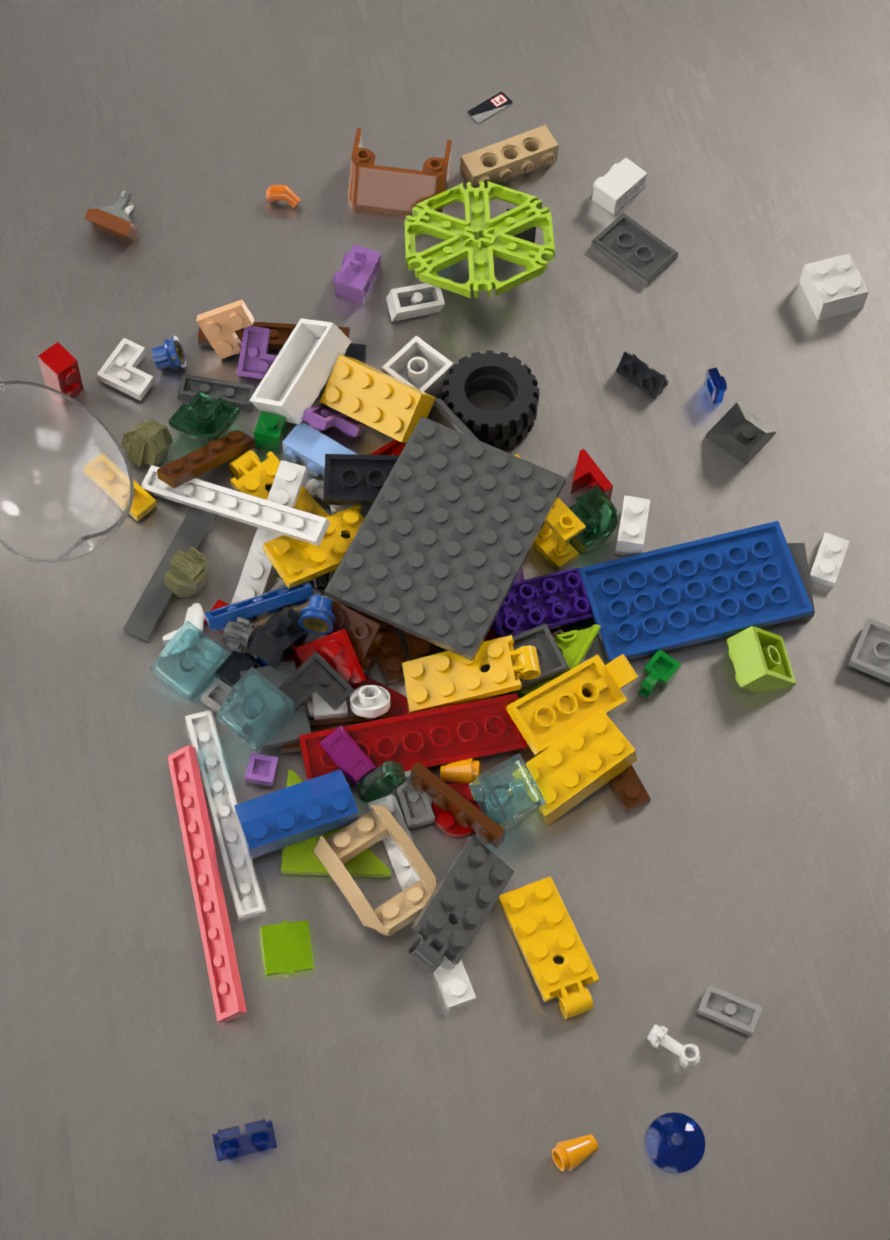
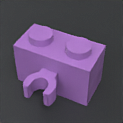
[333,244,381,305]

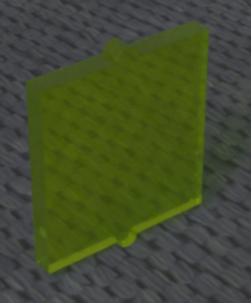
[261,920,314,976]

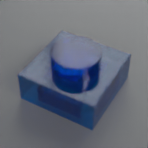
[704,367,727,404]

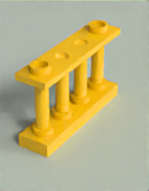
[514,454,586,572]

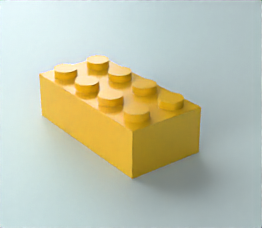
[320,354,436,443]
[512,708,637,826]

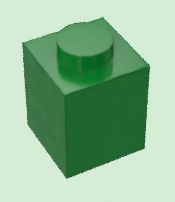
[254,411,287,454]

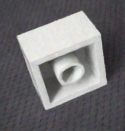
[799,253,869,321]
[382,336,454,397]

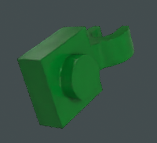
[638,649,681,699]

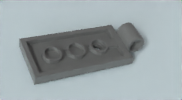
[407,836,515,974]

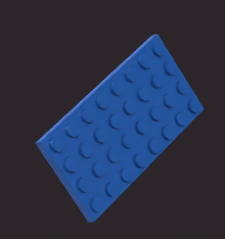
[578,521,814,663]

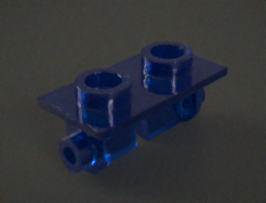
[212,1119,277,1161]

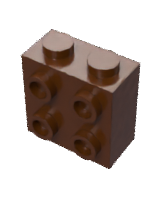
[315,601,388,673]

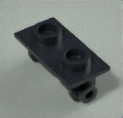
[616,351,669,399]

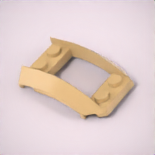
[314,804,437,936]

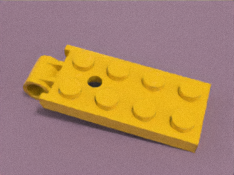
[229,450,329,518]
[263,505,365,589]
[402,635,541,713]
[506,654,638,755]
[498,876,599,1019]

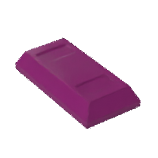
[319,725,376,786]

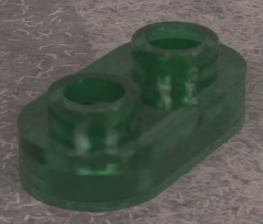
[358,761,406,803]

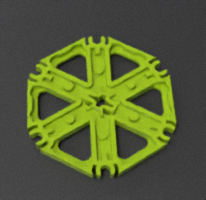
[404,181,555,298]

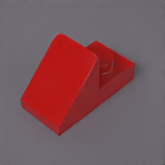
[571,449,613,504]

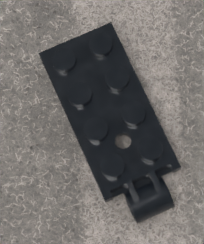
[323,454,400,506]

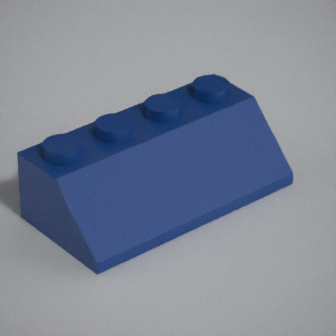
[234,769,359,858]

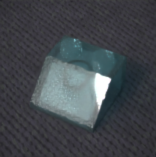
[150,621,230,703]
[216,667,295,752]
[469,753,546,830]

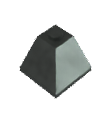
[705,402,777,466]

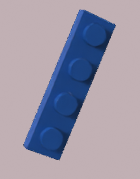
[204,582,314,631]

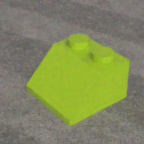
[727,626,797,693]

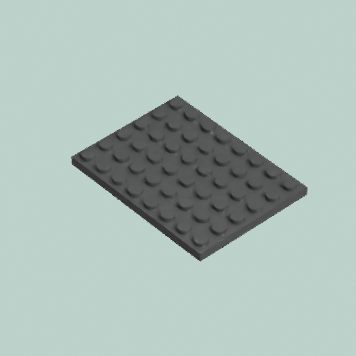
[325,416,566,661]

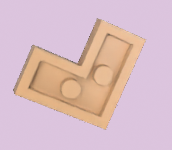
[196,300,254,359]

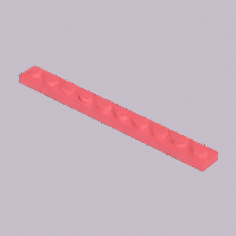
[167,745,247,1022]

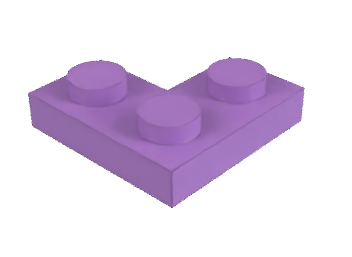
[237,326,277,379]
[302,403,368,438]

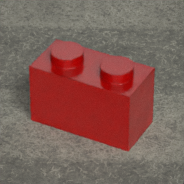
[38,342,84,403]

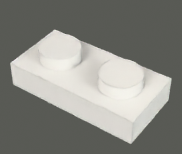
[809,532,850,588]

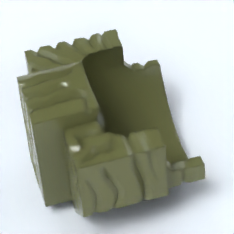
[121,419,173,467]
[164,546,208,598]

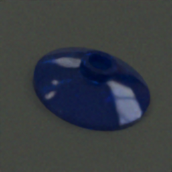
[645,1112,705,1173]

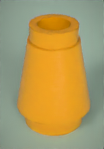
[440,758,482,785]
[551,1134,599,1171]

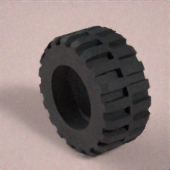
[442,350,539,449]

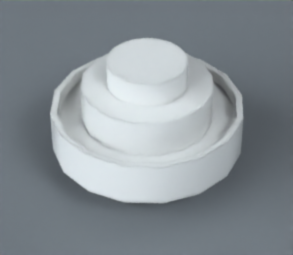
[350,685,390,719]

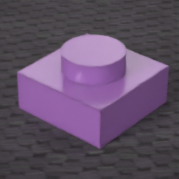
[245,753,279,787]

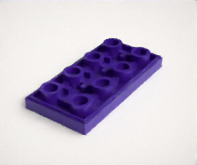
[493,567,593,638]

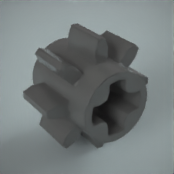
[223,617,255,653]

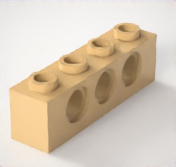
[460,125,559,188]

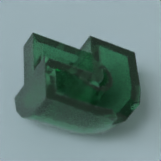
[169,391,241,443]
[569,486,617,555]

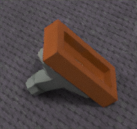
[84,190,139,241]

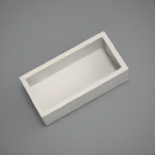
[249,319,351,424]

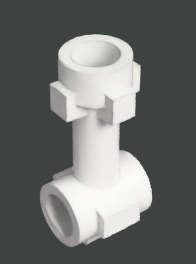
[305,478,348,515]
[647,1024,701,1068]

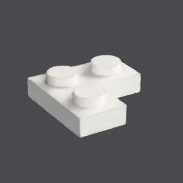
[97,338,154,401]

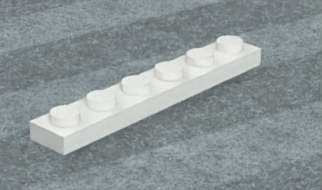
[231,460,307,604]

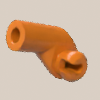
[266,185,301,209]

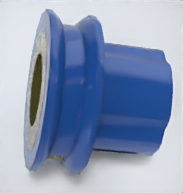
[152,336,186,370]
[298,595,335,635]

